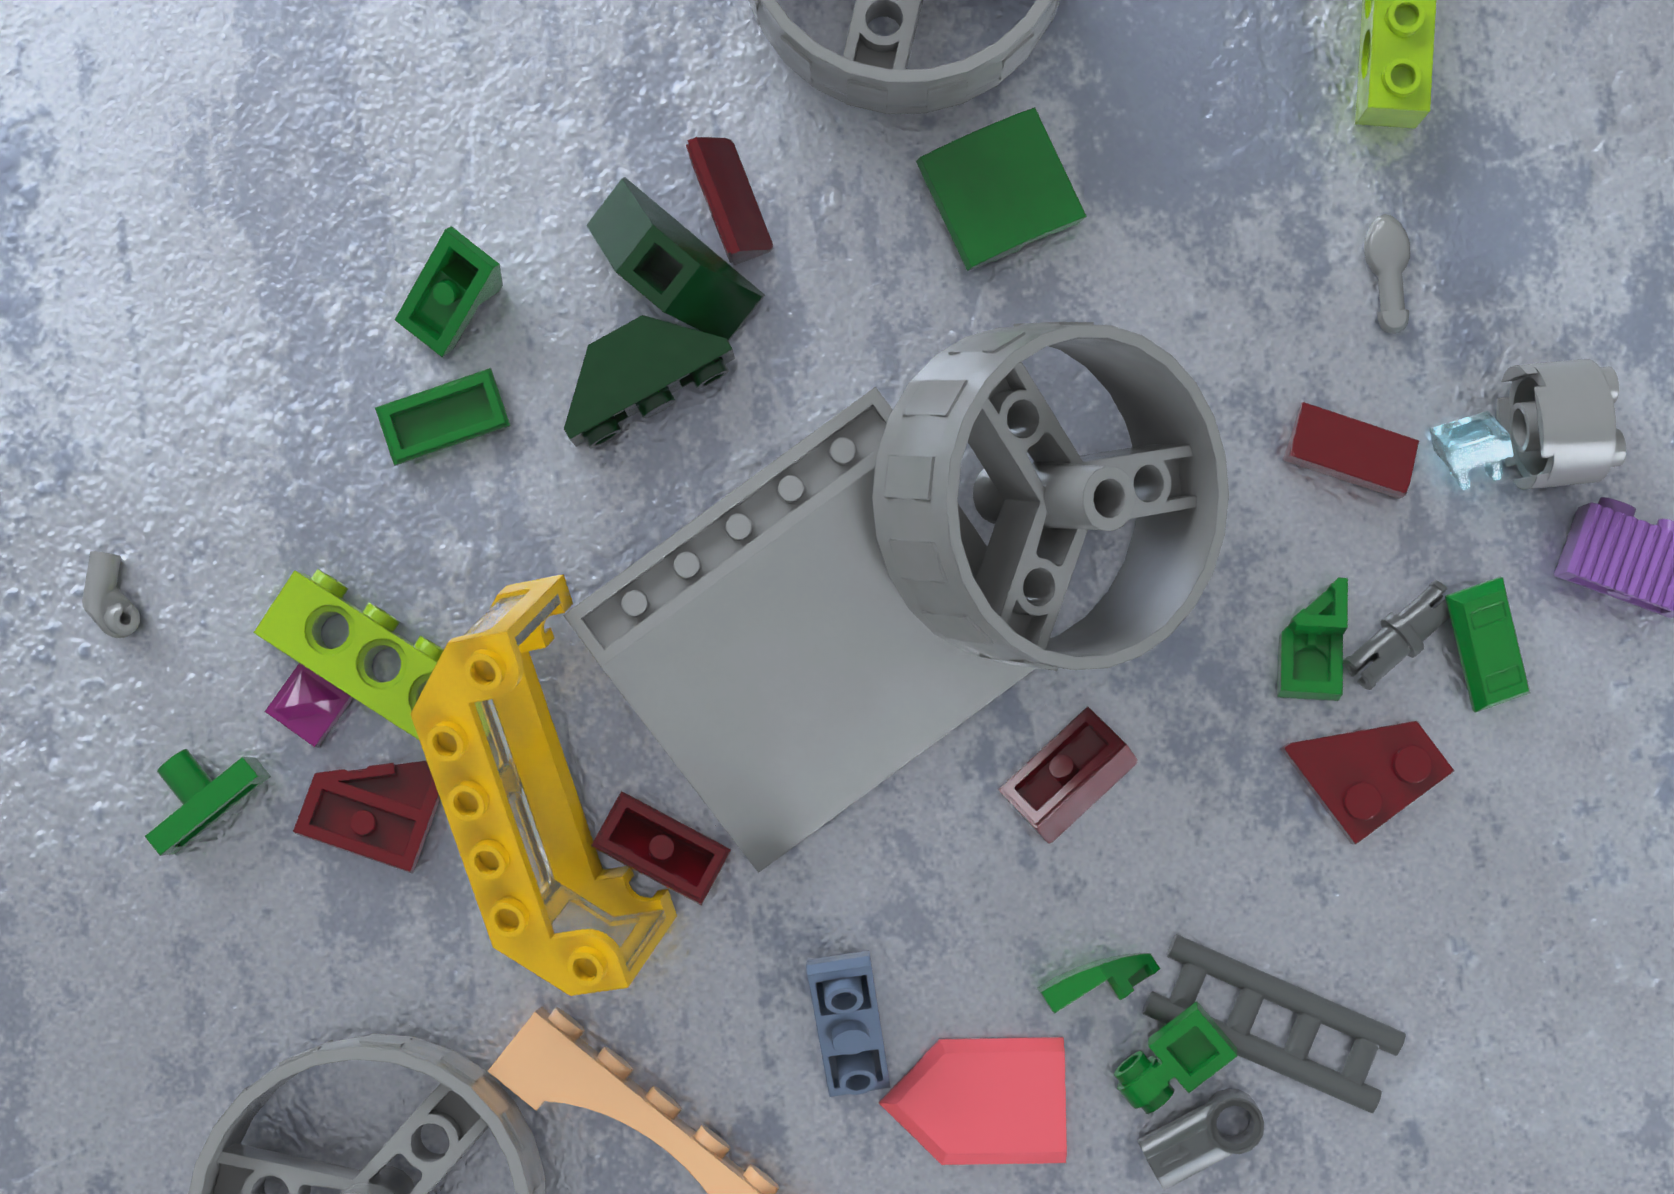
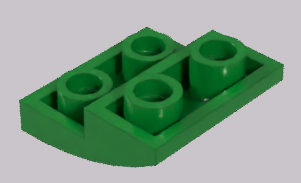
[916,107,1087,271]

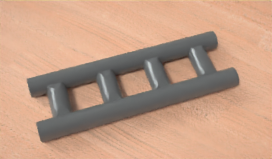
[1143,934,1406,1113]

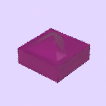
[264,663,353,747]

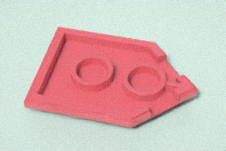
[879,1037,1067,1165]

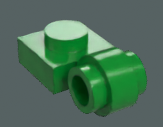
[1114,1001,1238,1114]

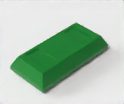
[375,368,511,466]
[1445,577,1530,713]

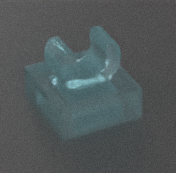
[1430,411,1513,490]

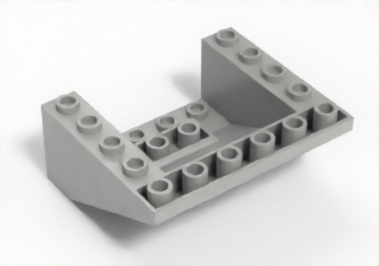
[563,387,1036,873]

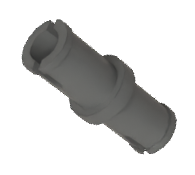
[1343,580,1452,690]

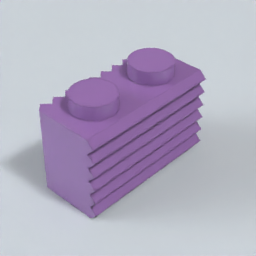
[1554,497,1674,618]

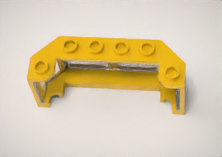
[410,574,677,996]

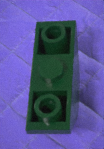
[586,177,765,341]
[564,315,735,448]

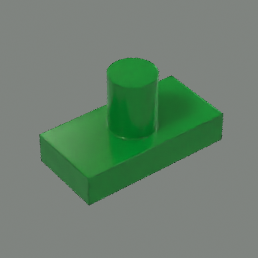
[145,749,271,856]

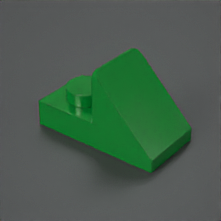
[395,226,503,357]

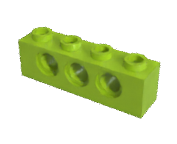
[1355,0,1436,129]
[253,569,444,741]

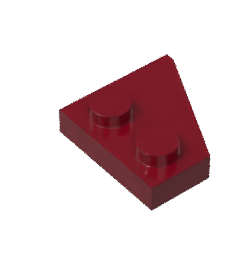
[1280,721,1454,845]
[293,760,440,874]

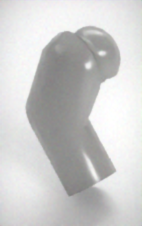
[82,551,140,638]

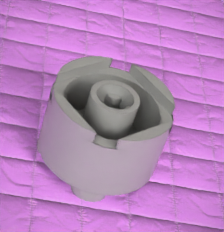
[1496,359,1626,490]

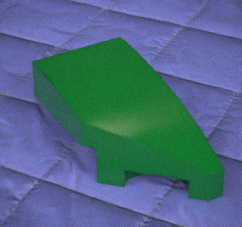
[1277,577,1348,701]
[1037,953,1160,1014]

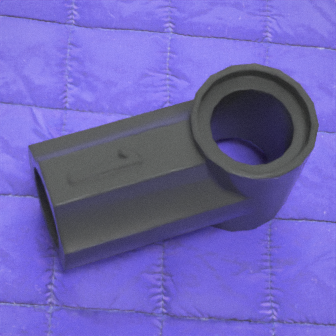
[1138,1088,1264,1190]

